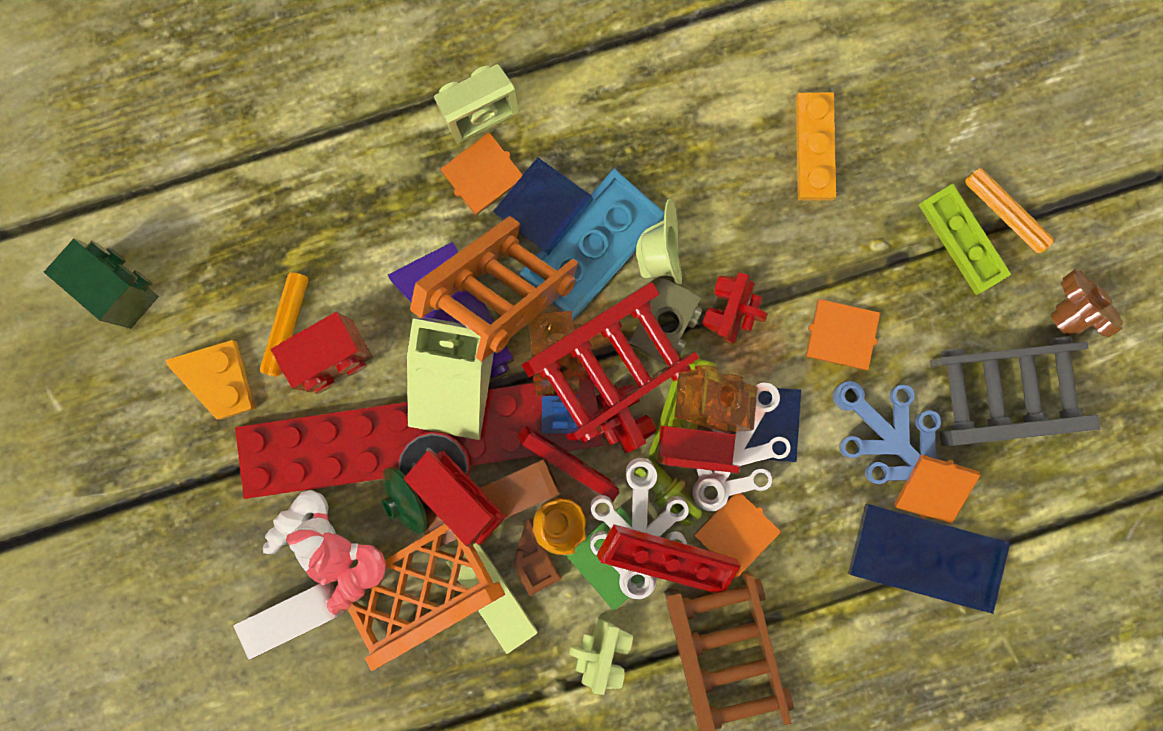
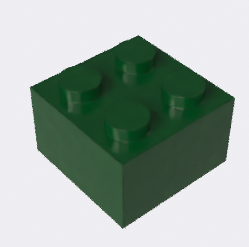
[44,238,159,329]

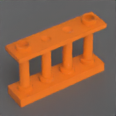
[410,216,579,362]

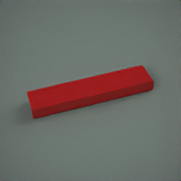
[597,524,741,593]

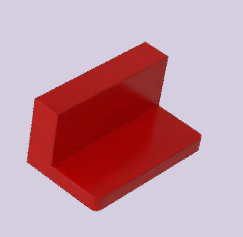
[657,426,740,473]

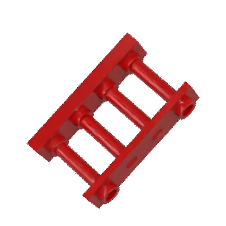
[521,282,699,442]

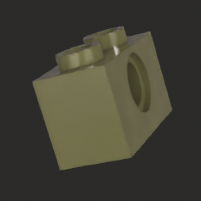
[629,278,703,365]

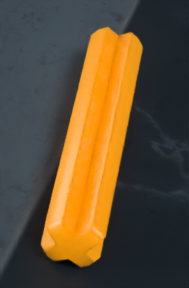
[965,168,1054,253]
[260,272,309,377]

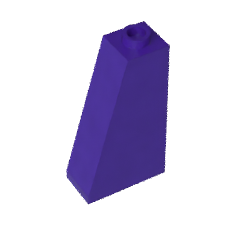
[388,242,514,379]

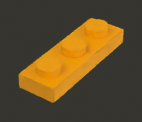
[796,92,836,201]

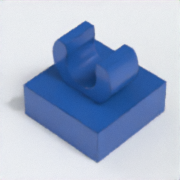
[542,396,579,433]

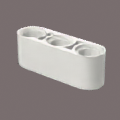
[233,582,346,660]

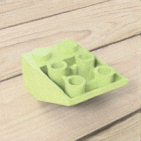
[407,317,494,440]

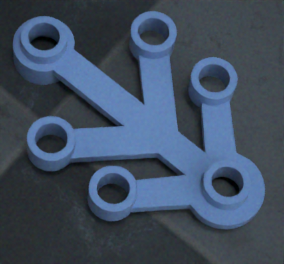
[833,381,941,484]

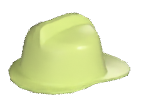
[636,199,682,285]

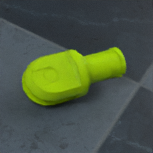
[634,455,703,526]

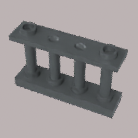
[930,336,1100,446]

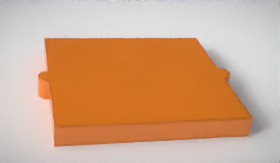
[440,132,525,216]
[805,299,880,371]
[894,454,981,524]
[694,493,781,578]

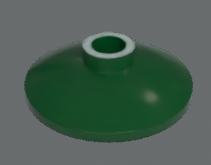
[381,466,427,534]

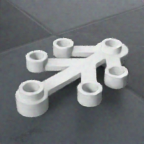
[692,383,791,511]
[590,458,689,599]

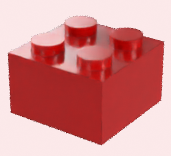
[270,311,373,394]

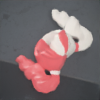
[263,490,386,615]

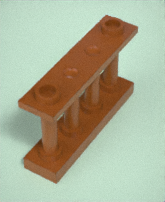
[664,571,794,731]

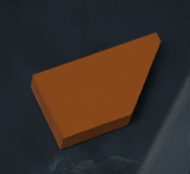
[513,518,562,596]

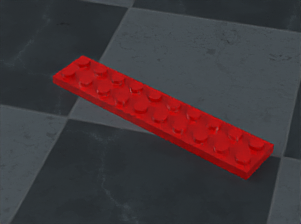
[235,375,603,499]

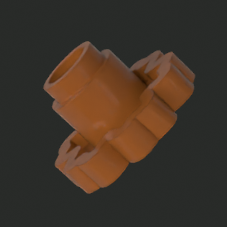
[1051,269,1123,338]

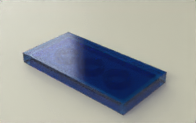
[848,504,1010,614]

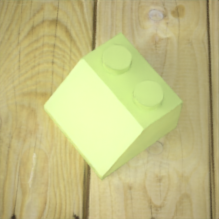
[434,64,520,144]

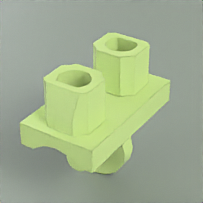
[568,618,633,695]

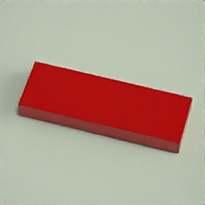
[517,426,620,502]

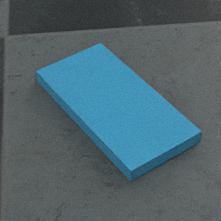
[519,168,665,322]

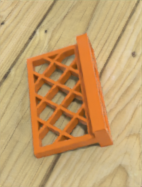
[347,524,506,671]

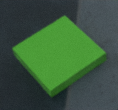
[566,506,644,611]

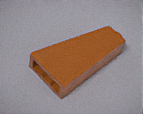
[424,459,561,547]

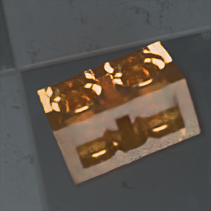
[529,310,586,396]

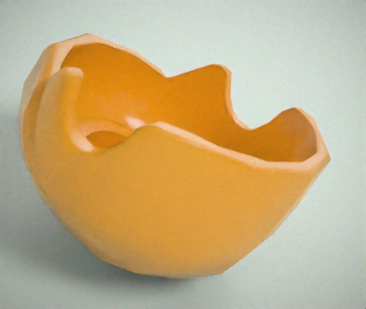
[532,498,586,555]

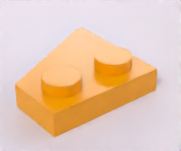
[166,340,256,420]

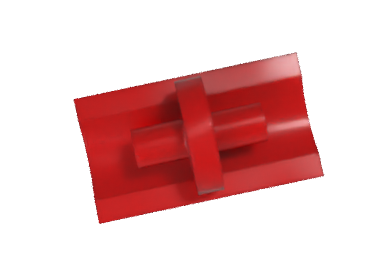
[703,272,768,344]
[594,384,656,454]

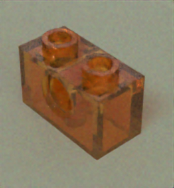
[674,365,757,433]

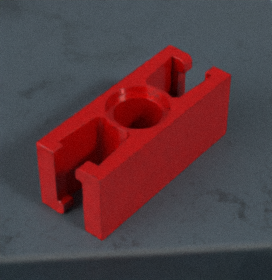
[404,451,506,547]

